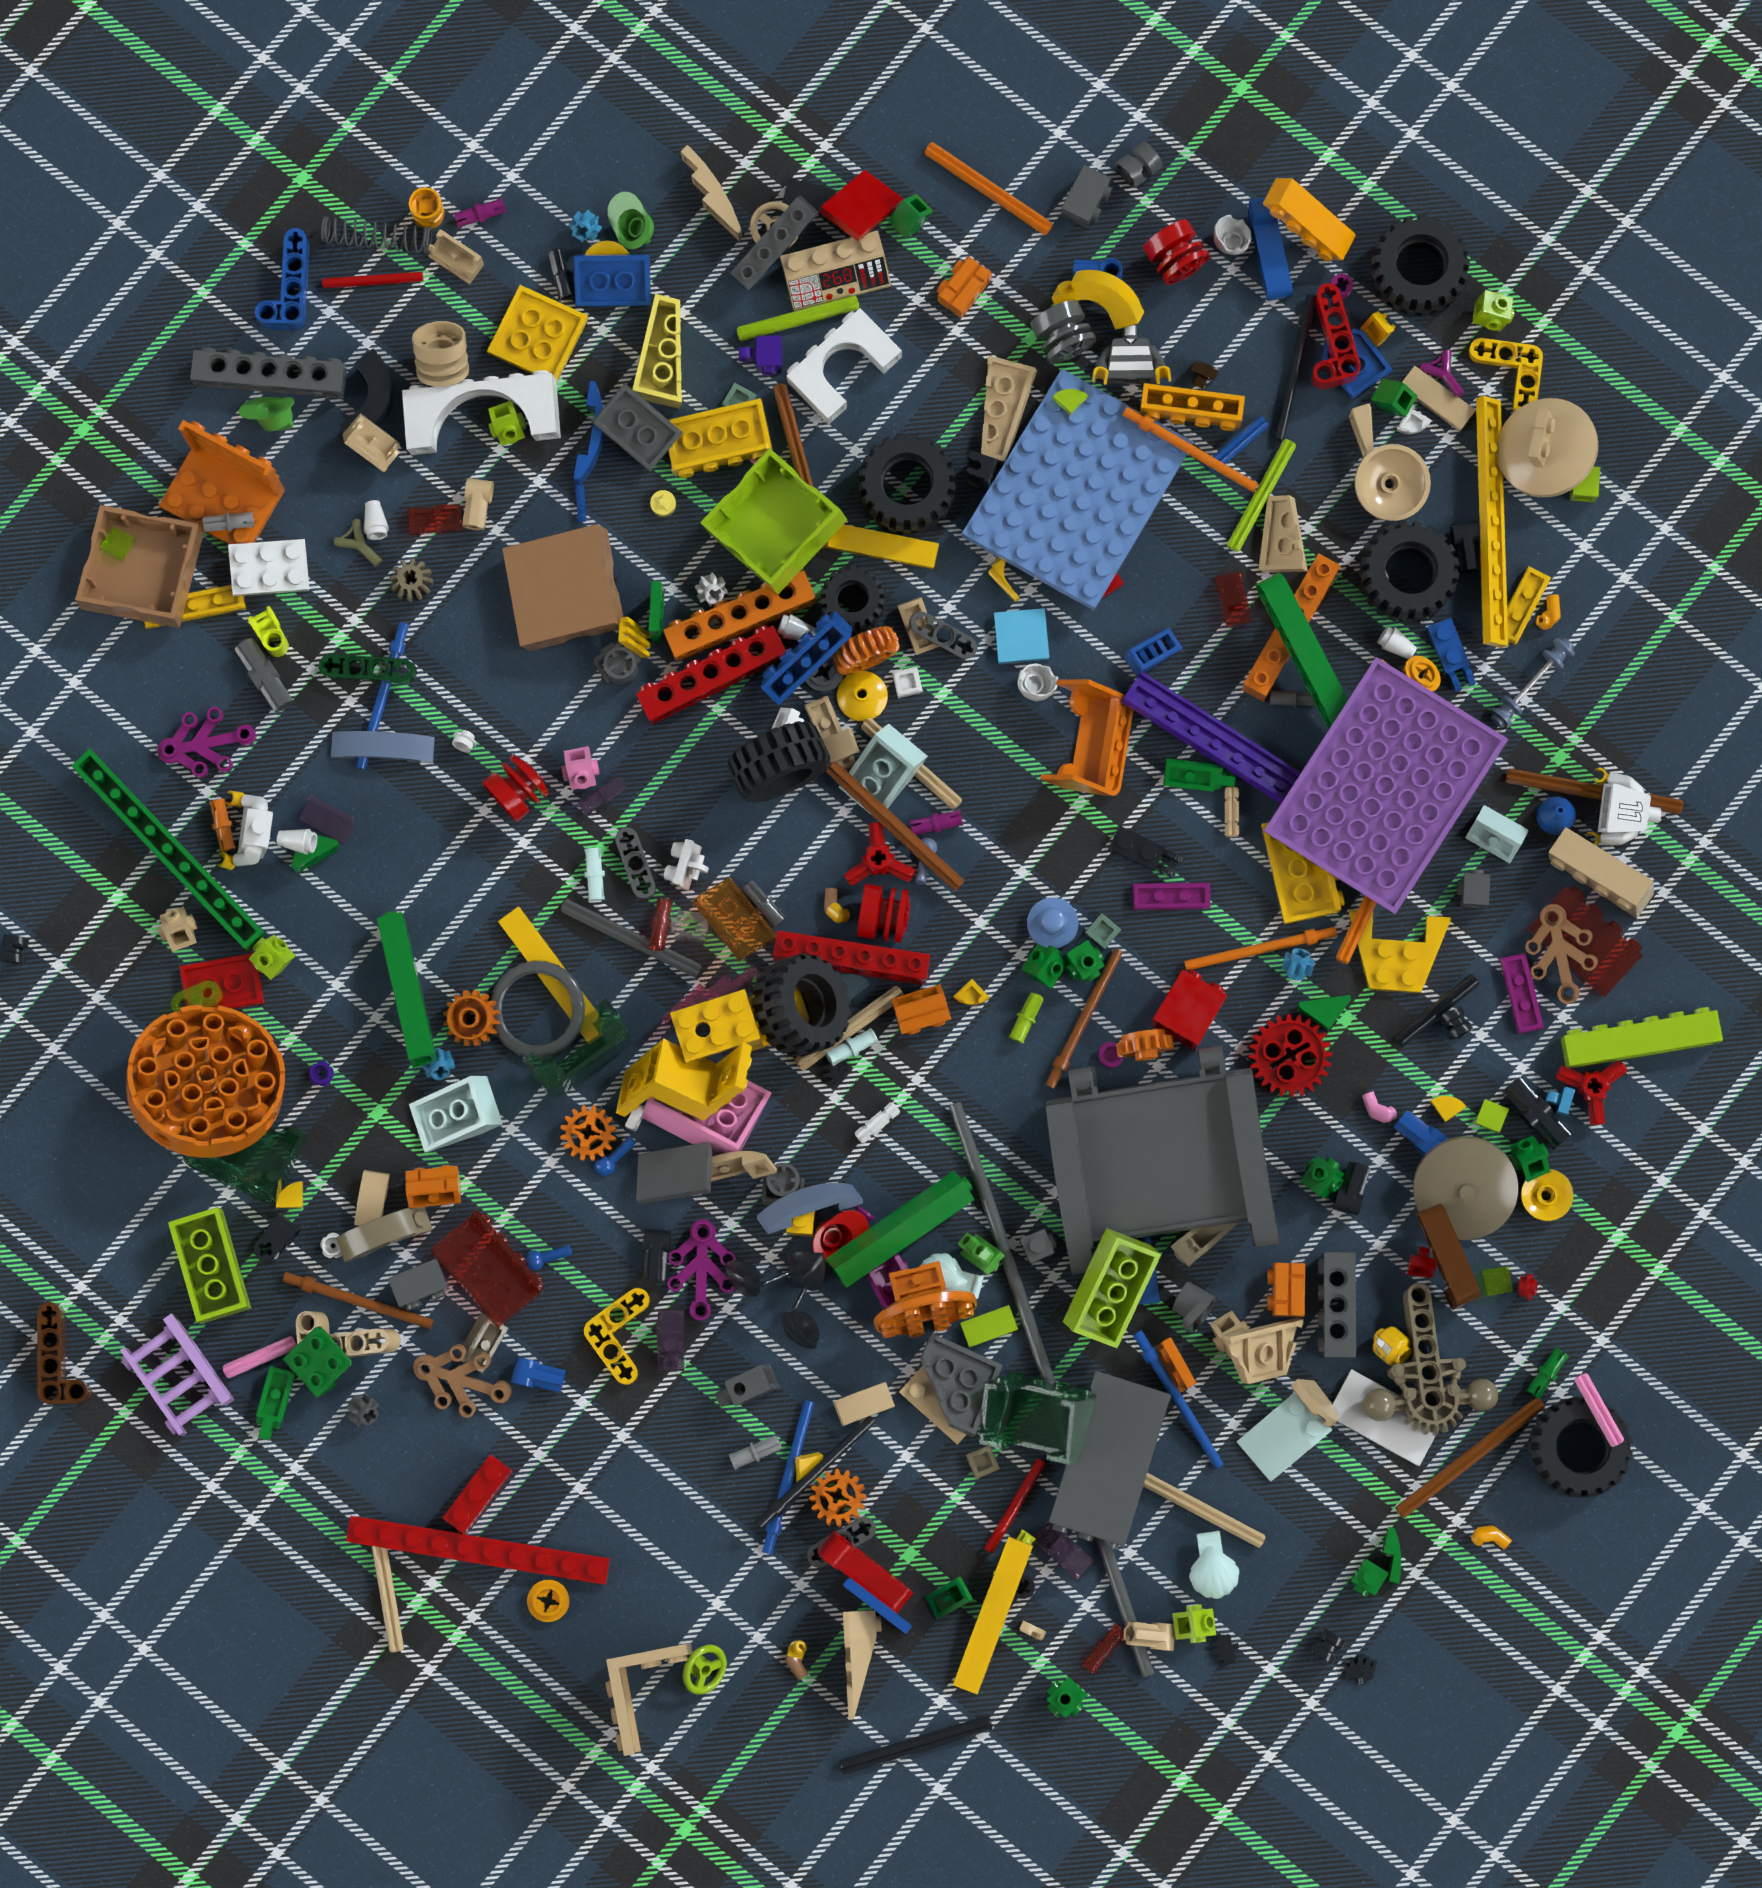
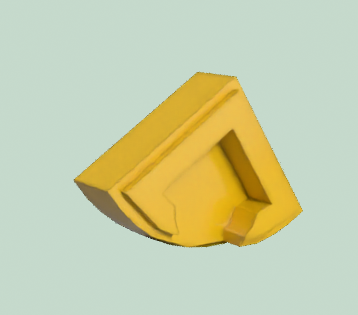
[953,979,990,1005]
[1430,1096,1467,1122]
[276,1181,303,1208]
[795,1452,823,1482]

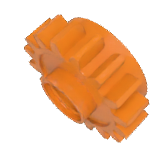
[443,990,500,1046]
[1116,1029,1174,1061]

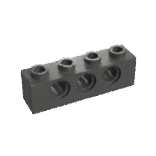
[731,195,819,290]
[1317,1252,1356,1359]

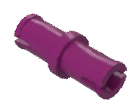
[454,197,507,228]
[910,810,963,835]

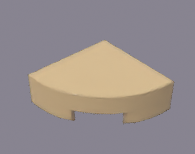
[1019,1621,1046,1641]

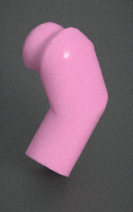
[1362,1091,1397,1123]

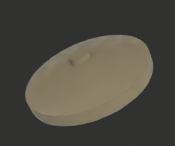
[1413,1136,1518,1240]

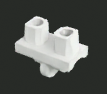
[663,839,709,891]

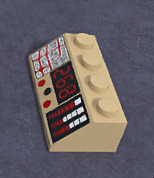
[780,231,891,311]

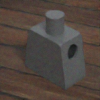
[715,1364,780,1407]

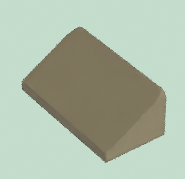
[456,1313,508,1373]

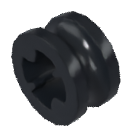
[1015,1575,1035,1599]

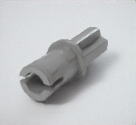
[202,511,254,532]
[729,1436,782,1470]

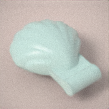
[921,1253,984,1299]
[1189,1531,1239,1599]

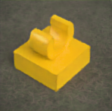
[1360,311,1395,347]

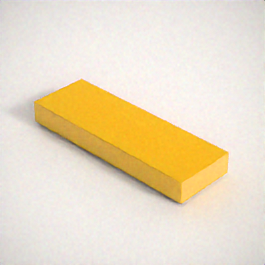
[1507,566,1551,645]

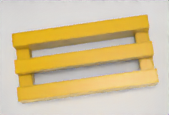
[618,617,650,658]

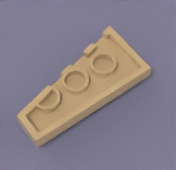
[981,355,1037,464]

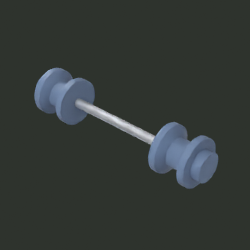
[1490,638,1575,728]

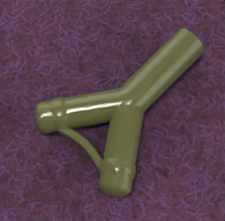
[334,519,383,567]

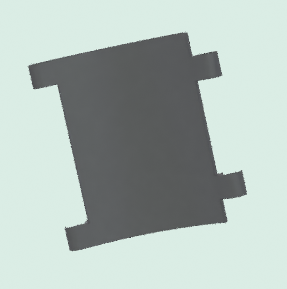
[1046,1046,1279,1275]

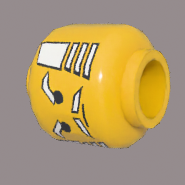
[1372,1327,1412,1365]

